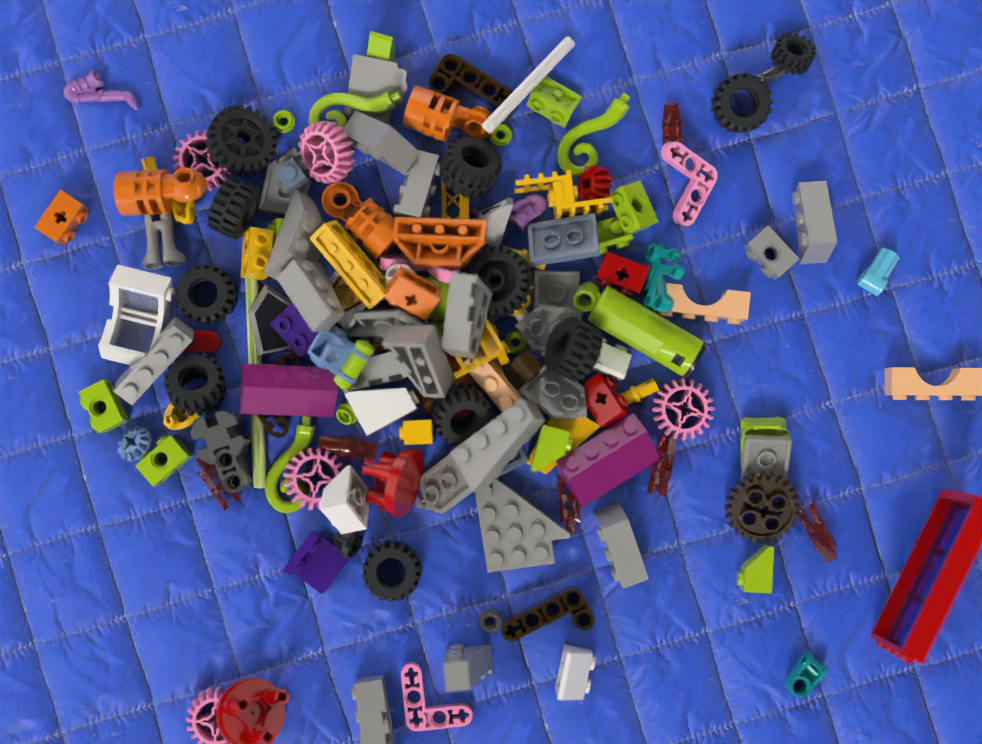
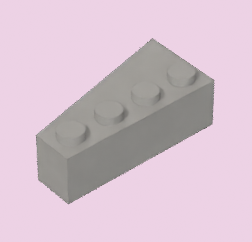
[450,398,545,493]
[352,675,395,744]

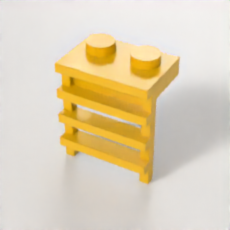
[515,170,578,204]
[547,181,612,219]
[440,317,510,379]

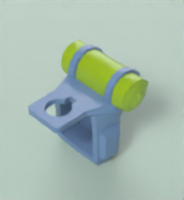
[307,326,375,390]

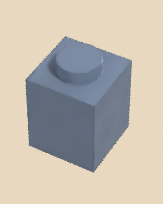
[274,158,310,195]

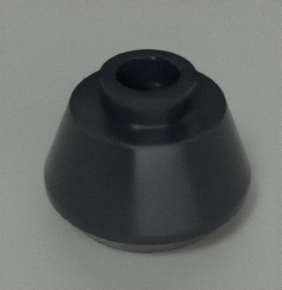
[333,531,363,558]

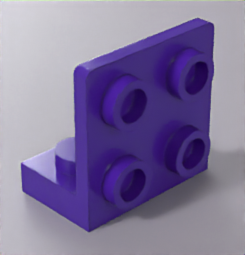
[270,302,340,357]
[283,530,350,594]

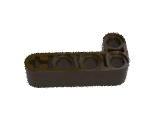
[428,54,519,116]
[504,349,543,390]
[501,586,595,642]

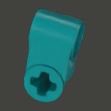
[784,651,828,697]

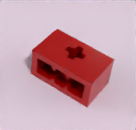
[595,251,649,297]
[582,373,630,428]

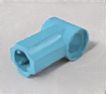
[857,247,900,296]

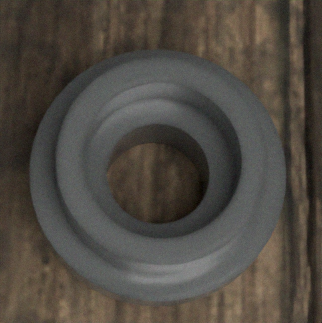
[479,609,502,633]

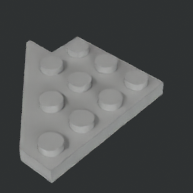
[475,478,572,572]

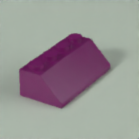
[240,363,338,417]
[556,413,660,508]

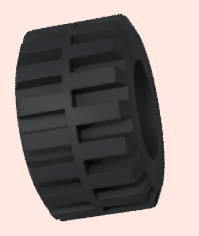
[711,73,773,133]
[439,136,502,198]
[208,176,260,240]
[174,264,238,324]
[544,317,603,382]
[164,352,227,416]
[431,382,493,446]
[362,541,422,602]

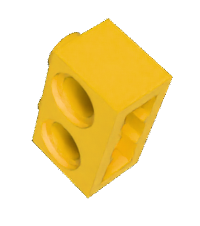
[240,227,273,280]
[399,420,435,445]

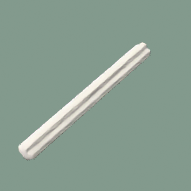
[482,36,575,133]

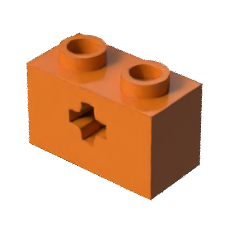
[34,190,90,246]
[385,266,441,320]

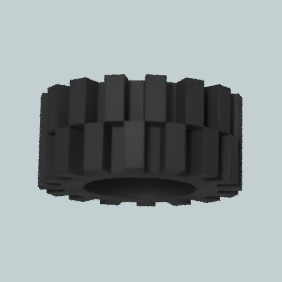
[770,32,816,75]

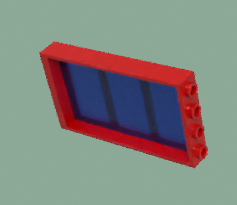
[870,489,982,665]

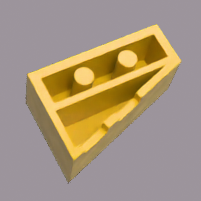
[527,417,600,474]

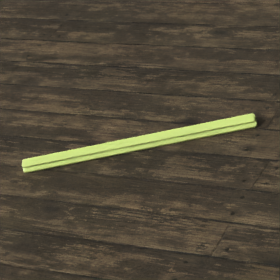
[245,278,267,488]

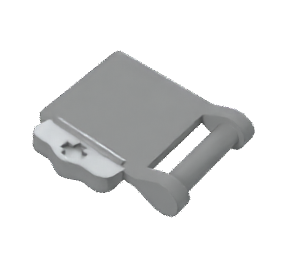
[344,54,408,125]

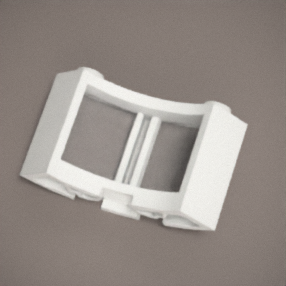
[98,265,175,365]

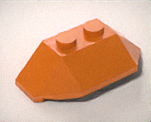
[392,217,488,268]

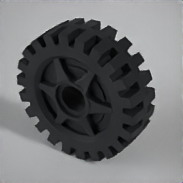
[206,105,278,176]
[464,246,534,317]

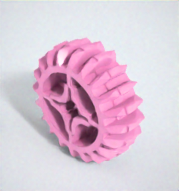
[298,120,356,184]
[173,130,234,192]
[652,378,715,440]
[283,448,343,510]
[186,687,229,744]

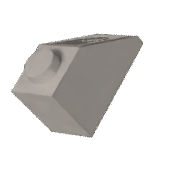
[473,198,513,246]

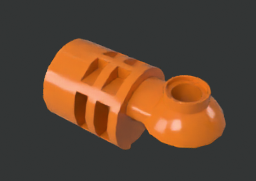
[402,85,494,142]
[114,167,207,216]
[321,182,396,261]

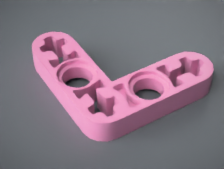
[661,142,718,226]
[379,254,460,283]
[401,662,473,731]

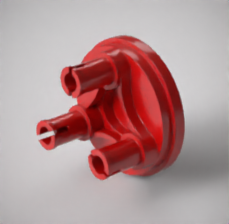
[362,448,424,518]
[216,677,289,744]

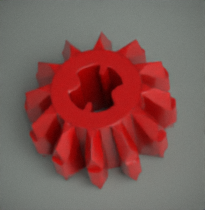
[577,165,614,201]

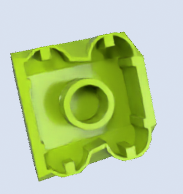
[741,416,790,468]

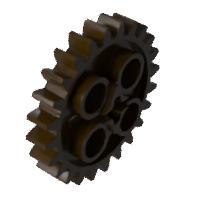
[724,471,802,544]

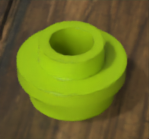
[272,110,295,133]
[490,123,512,147]
[504,331,527,354]
[336,403,358,425]

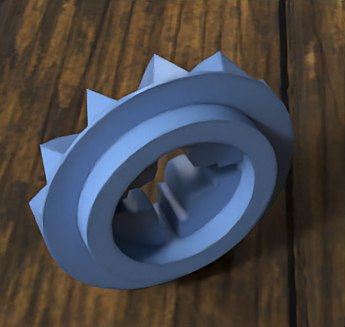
[117,425,151,461]

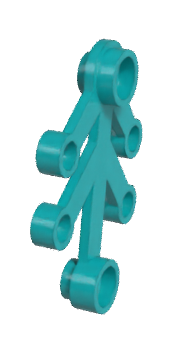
[642,243,684,313]

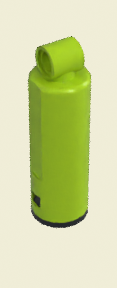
[573,282,707,379]

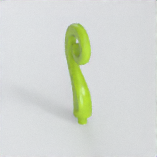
[308,91,403,140]
[557,93,630,177]
[265,416,315,513]

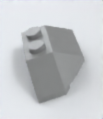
[263,190,325,282]
[342,306,425,344]

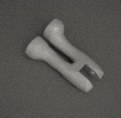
[142,213,186,270]

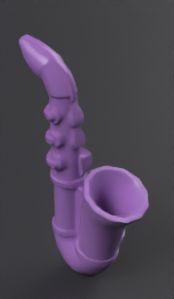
[63,69,139,111]
[469,194,547,232]

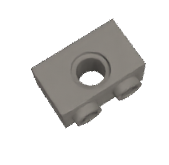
[744,225,799,280]

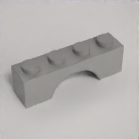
[113,316,194,405]

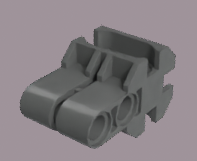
[190,411,253,493]

